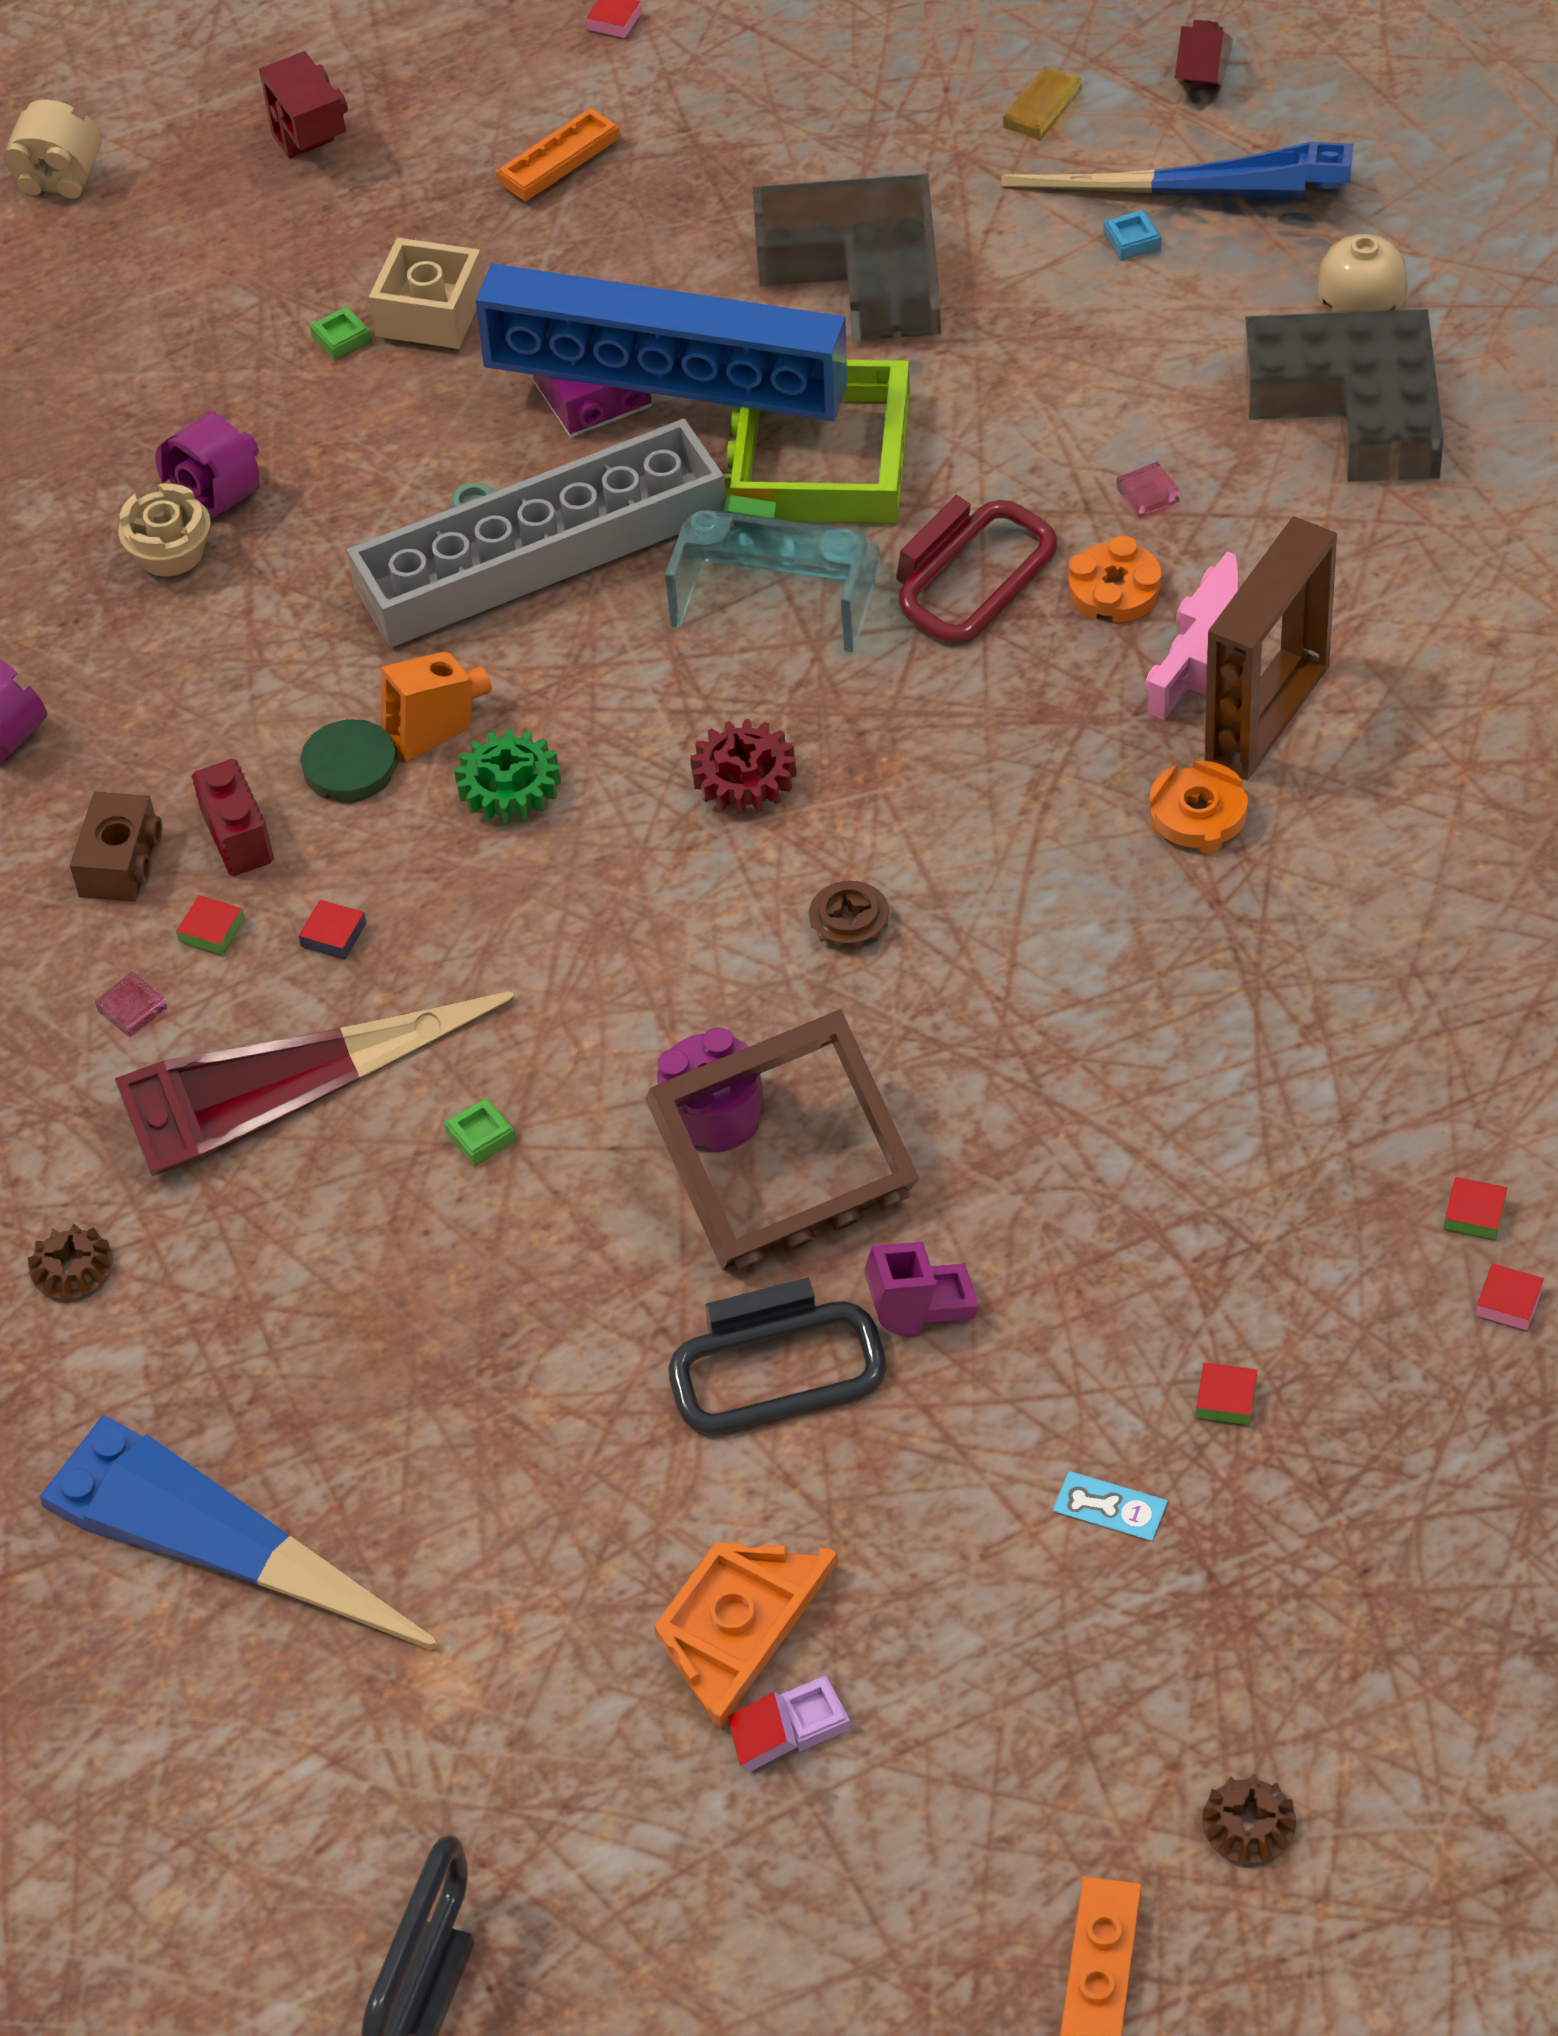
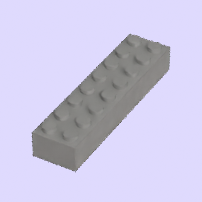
[346,418,726,648]

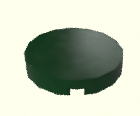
[300,719,398,802]

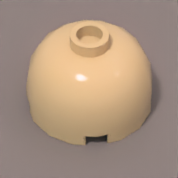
[1318,234,1408,322]

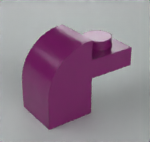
[865,1242,979,1336]

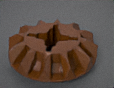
[809,881,889,950]
[27,1223,113,1299]
[1202,1773,1296,1864]

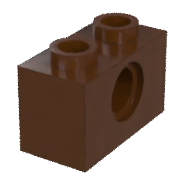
[70,791,162,902]

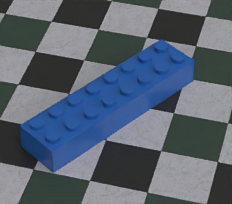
[476,263,847,421]

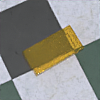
[1003,66,1082,141]

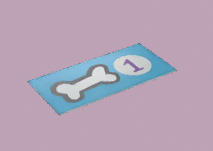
[1052,1471,1168,1541]

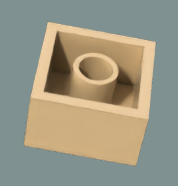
[369,238,485,349]

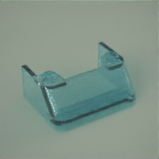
[665,510,880,652]

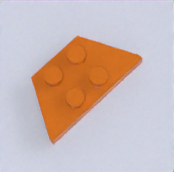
[654,1542,838,1728]

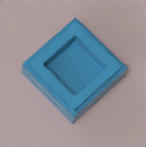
[1103,210,1161,260]

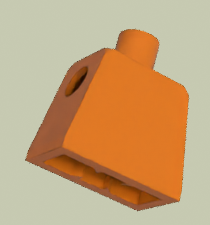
[381,652,492,762]

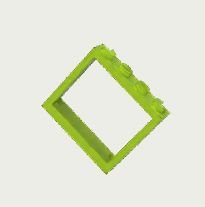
[724,360,911,524]

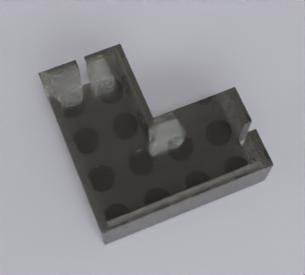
[753,174,941,341]
[1244,309,1443,482]

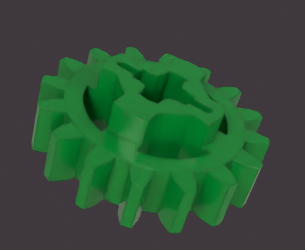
[454,729,561,823]

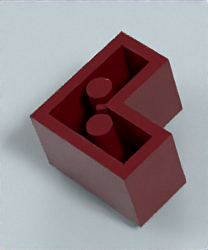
[259,51,348,158]

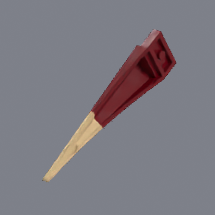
[115,991,514,1176]

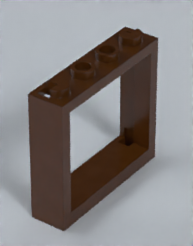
[1205,516,1337,781]
[645,1009,919,1270]

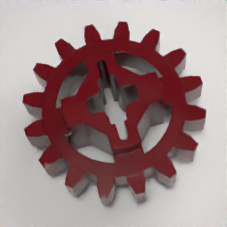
[690,719,797,814]

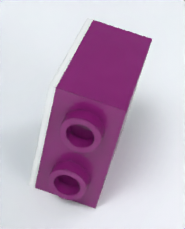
[533,375,652,438]

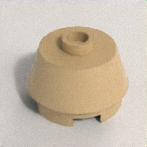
[118,484,210,576]

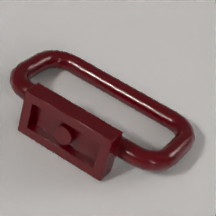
[896,495,1057,644]

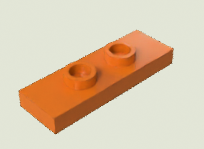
[496,108,621,202]
[1060,1876,1141,2036]

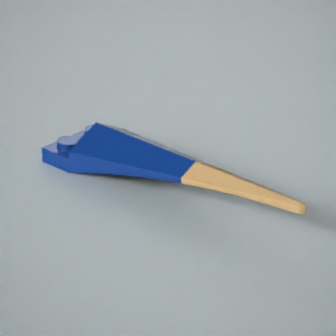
[1001,142,1353,200]
[40,1414,437,1650]

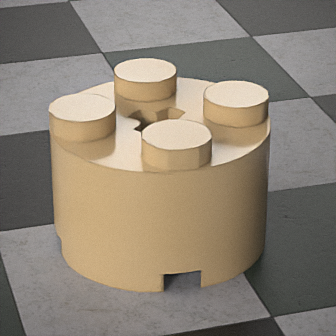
[4,100,102,199]

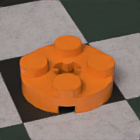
[1069,536,1162,623]
[1150,761,1248,853]

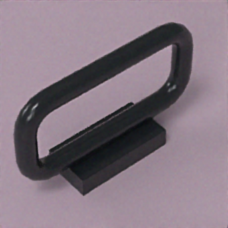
[668,1277,887,1435]
[361,1835,474,2036]

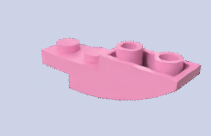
[1144,551,1238,720]

